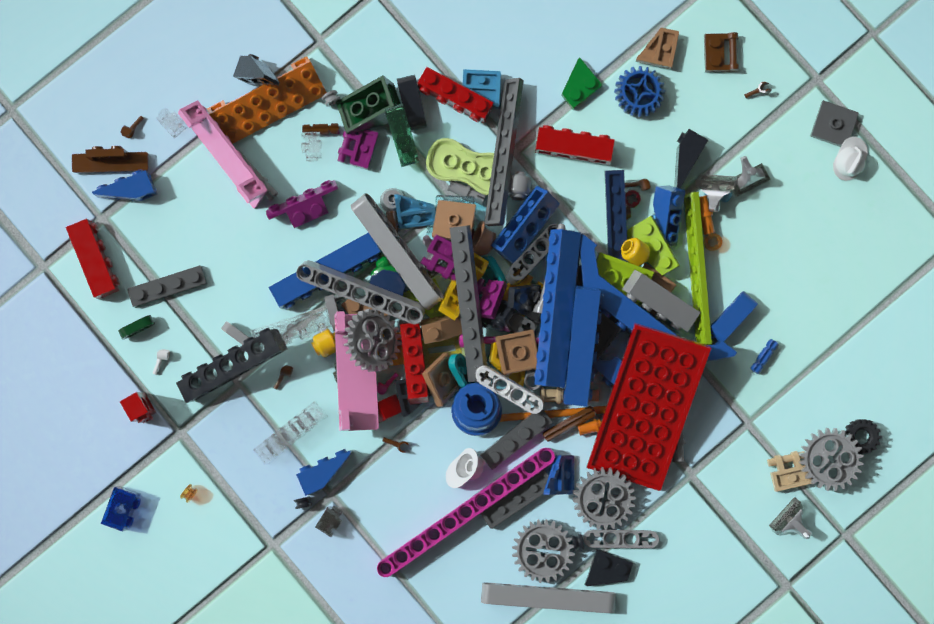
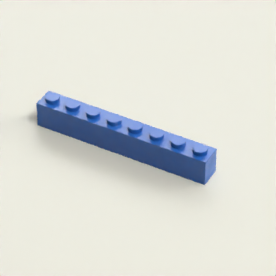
[534,229,581,388]

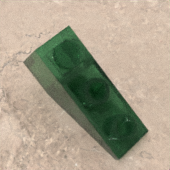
[384,104,420,167]

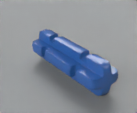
[750,339,779,374]

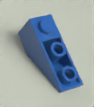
[92,170,158,201]
[653,185,685,247]
[296,449,352,496]

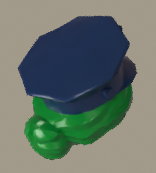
[370,257,406,304]

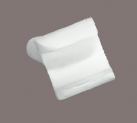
[153,349,170,375]

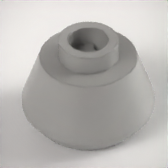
[380,188,405,212]

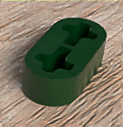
[118,315,155,340]

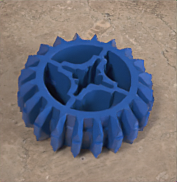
[614,66,666,117]

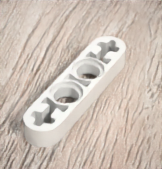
[476,366,543,414]

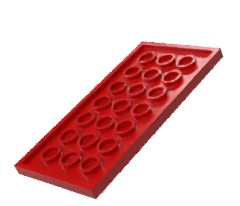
[586,323,711,491]

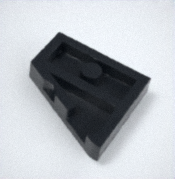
[584,549,634,586]

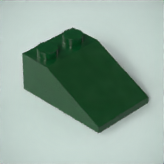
[336,75,405,134]

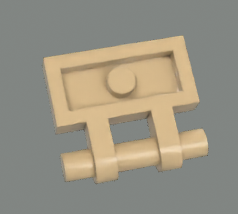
[767,451,812,492]

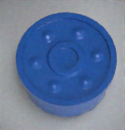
[451,383,502,436]

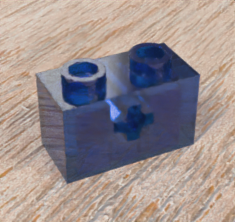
[101,486,141,532]

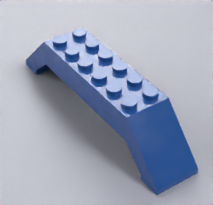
[578,233,737,362]

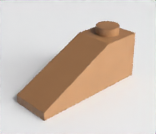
[420,313,462,344]

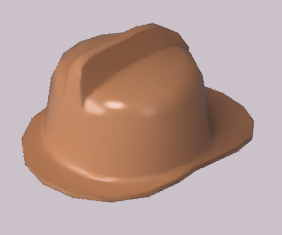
[472,220,497,256]

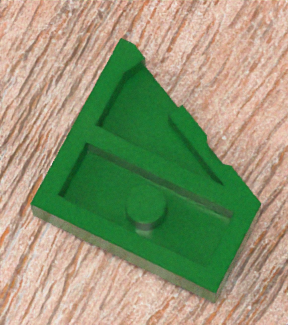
[561,57,603,110]

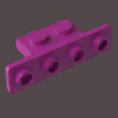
[266,180,338,228]

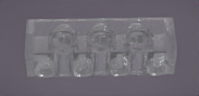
[253,401,328,465]

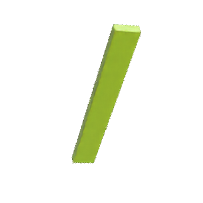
[684,192,712,345]

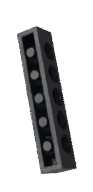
[176,328,288,403]

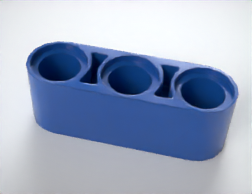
[710,291,758,342]

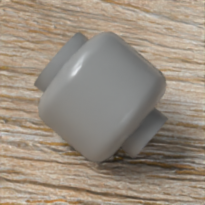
[508,171,532,201]

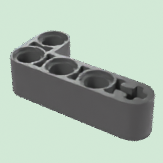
[506,224,558,285]

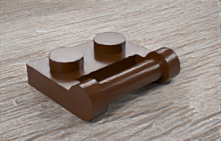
[704,32,740,72]

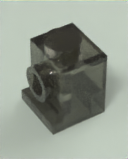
[315,505,343,537]

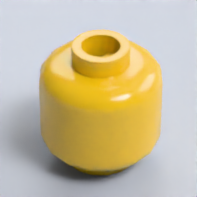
[621,238,650,266]
[311,329,336,358]

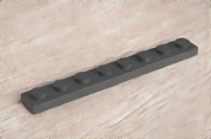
[485,78,524,227]
[450,225,489,382]

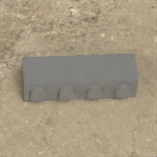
[622,270,701,332]

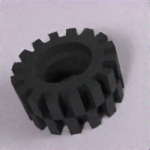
[845,419,882,454]

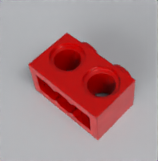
[119,392,157,424]

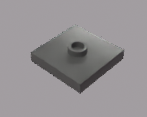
[810,100,859,147]

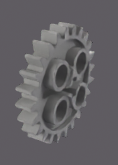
[343,309,402,372]
[799,428,864,491]
[573,467,636,530]
[512,519,575,583]

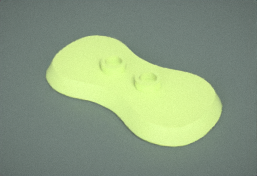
[426,138,494,195]

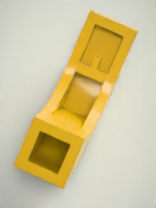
[438,253,489,321]

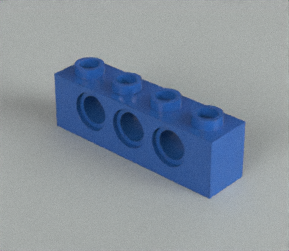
[491,186,560,263]

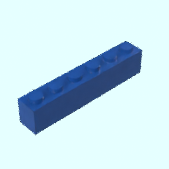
[268,233,382,310]
[563,286,604,407]

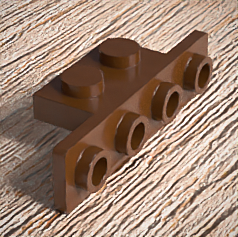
[72,146,149,173]

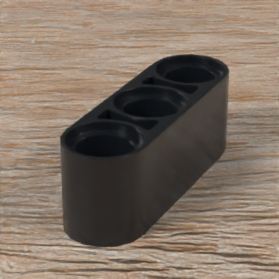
[397,74,427,131]

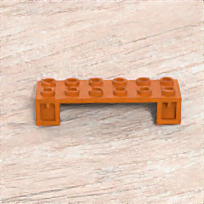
[207,56,327,144]

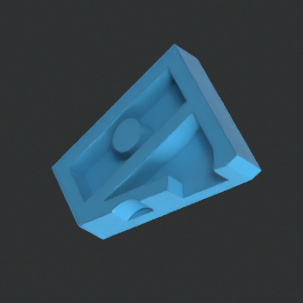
[462,69,501,109]
[394,194,436,229]

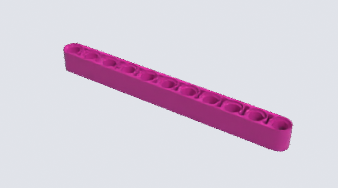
[377,447,555,577]

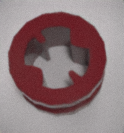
[625,190,641,208]

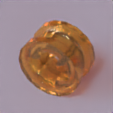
[704,233,722,251]
[180,484,198,503]

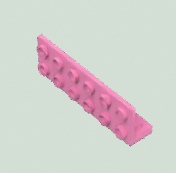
[178,100,267,208]
[334,311,379,431]

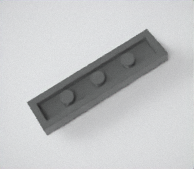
[127,265,207,307]
[480,409,553,470]
[480,470,549,529]

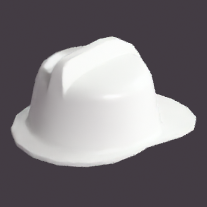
[833,137,868,181]
[445,448,486,488]

